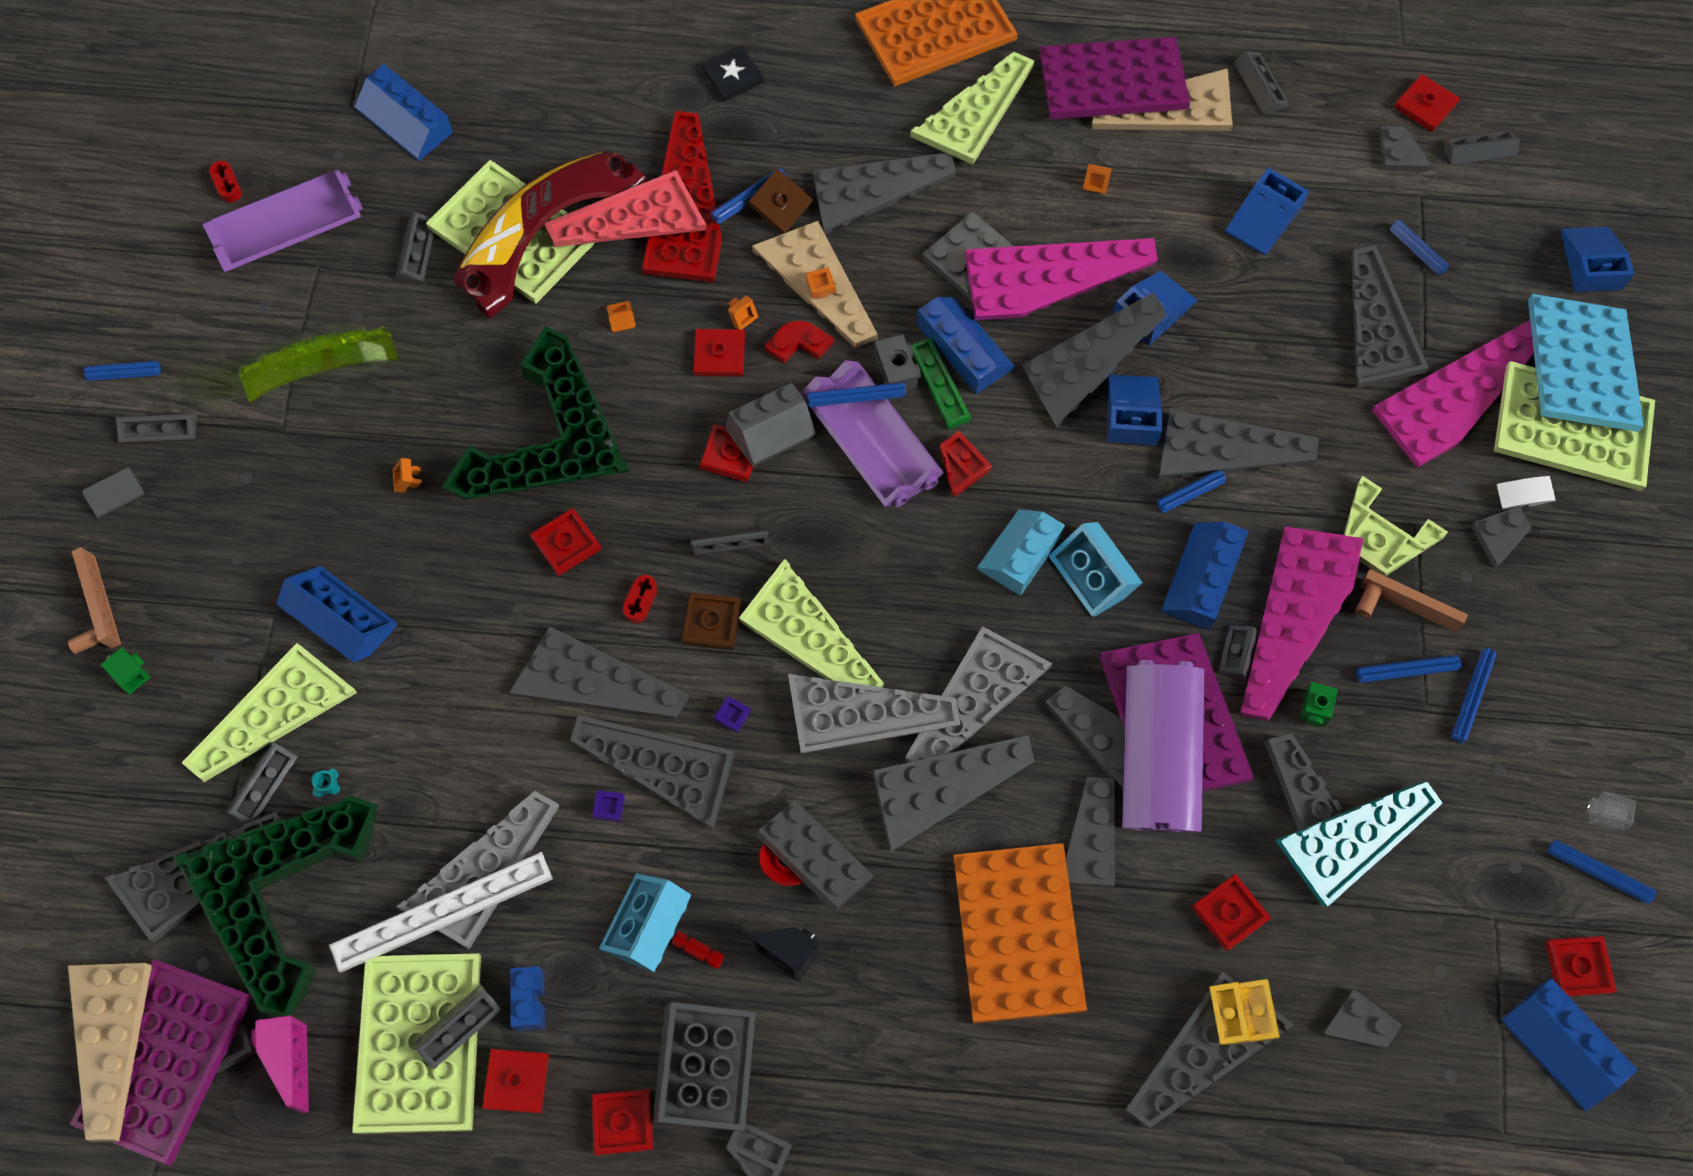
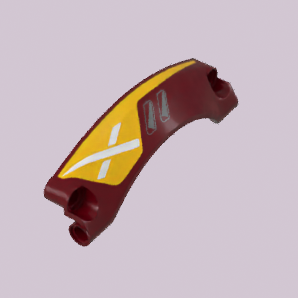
[454,151,648,319]

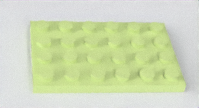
[426,160,594,304]
[1494,361,1655,491]
[352,954,481,1134]

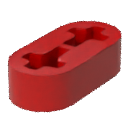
[209,161,242,203]
[623,575,658,624]

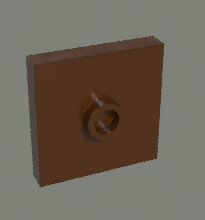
[747,168,813,234]
[681,592,741,650]

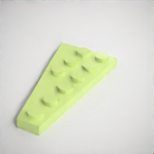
[910,52,1034,165]
[739,559,884,688]
[182,643,357,782]

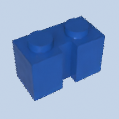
[510,966,545,1032]

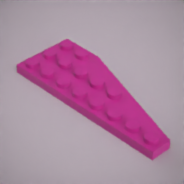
[1241,526,1363,721]

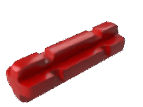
[671,931,724,969]

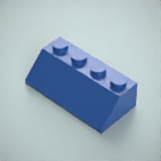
[355,64,453,161]
[916,297,1015,394]
[1161,522,1249,631]
[276,566,398,663]
[1501,978,1638,1111]

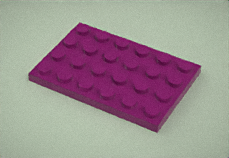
[1039,37,1190,119]
[1099,633,1254,792]
[70,959,253,1166]

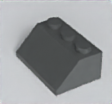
[725,383,816,467]

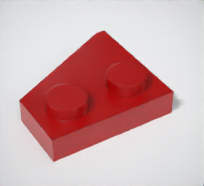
[940,431,992,498]

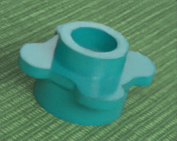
[311,769,340,798]

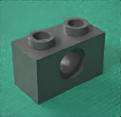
[874,334,921,391]

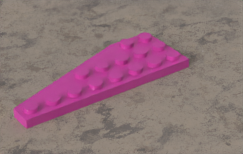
[965,238,1158,320]
[1372,320,1534,468]

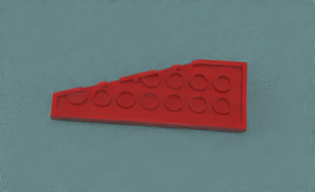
[642,111,722,283]

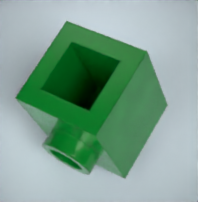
[101,647,151,695]
[1299,682,1338,727]

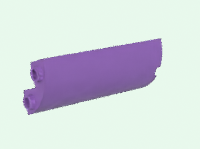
[202,169,363,272]
[800,360,944,507]
[1122,660,1204,833]

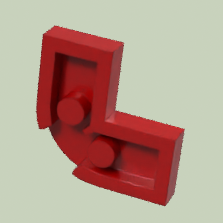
[765,321,833,364]

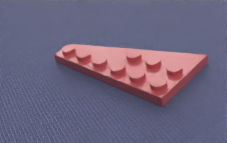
[544,170,707,247]

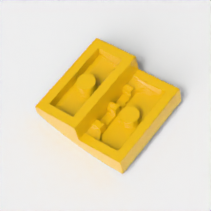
[1209,979,1280,1045]

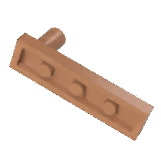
[68,547,121,654]
[1355,569,1468,632]

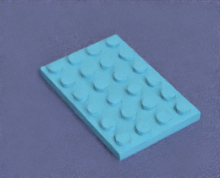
[1528,294,1644,432]

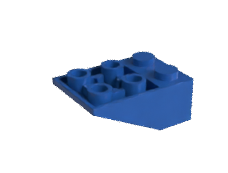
[1225,167,1309,256]
[1560,227,1634,292]
[1113,271,1197,347]
[1107,374,1162,445]

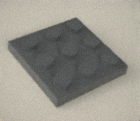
[922,212,1014,302]

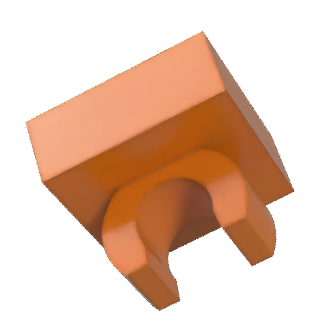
[1083,164,1111,194]
[805,267,836,299]
[727,296,758,330]
[393,458,422,493]

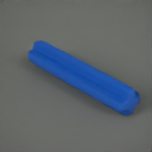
[1390,220,1449,275]
[84,361,161,381]
[1157,470,1226,513]

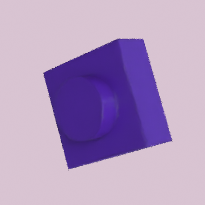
[714,696,751,734]
[592,790,625,823]

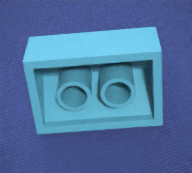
[977,509,1065,596]
[1049,522,1143,617]
[599,873,691,972]

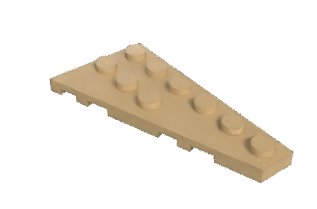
[1091,68,1232,131]
[752,221,878,348]
[68,963,152,1142]

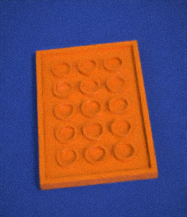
[855,0,1018,87]
[954,843,1087,1024]

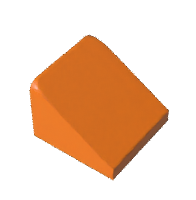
[606,301,636,332]

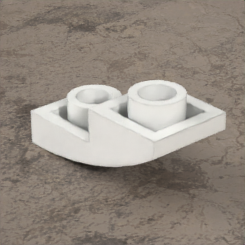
[1497,476,1556,510]

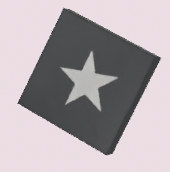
[702,46,764,101]

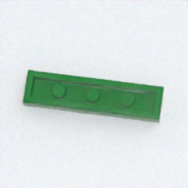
[911,337,971,430]

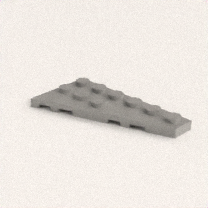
[905,626,1052,762]
[788,674,961,754]
[397,791,559,949]

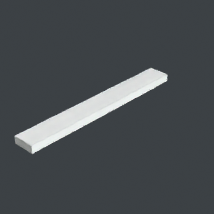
[329,852,553,973]

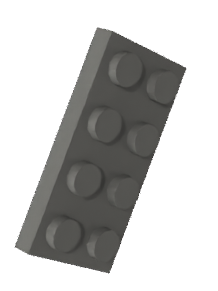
[756,800,873,913]

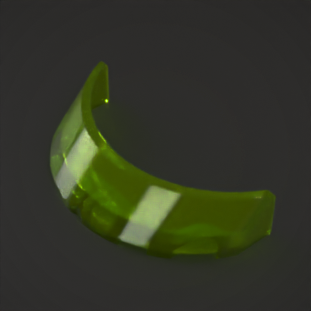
[238,326,398,402]

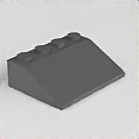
[652,1002,756,1131]

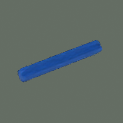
[711,168,787,224]
[807,382,906,407]
[1451,648,1497,743]
[1356,655,1461,683]
[1547,840,1656,904]

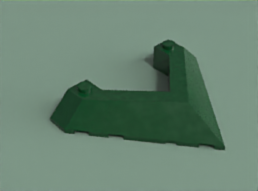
[442,326,629,500]
[174,796,378,1017]

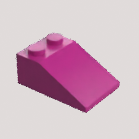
[251,1016,309,1113]

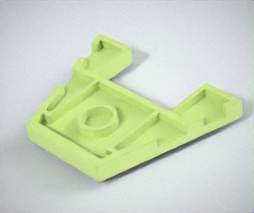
[1344,476,1448,576]

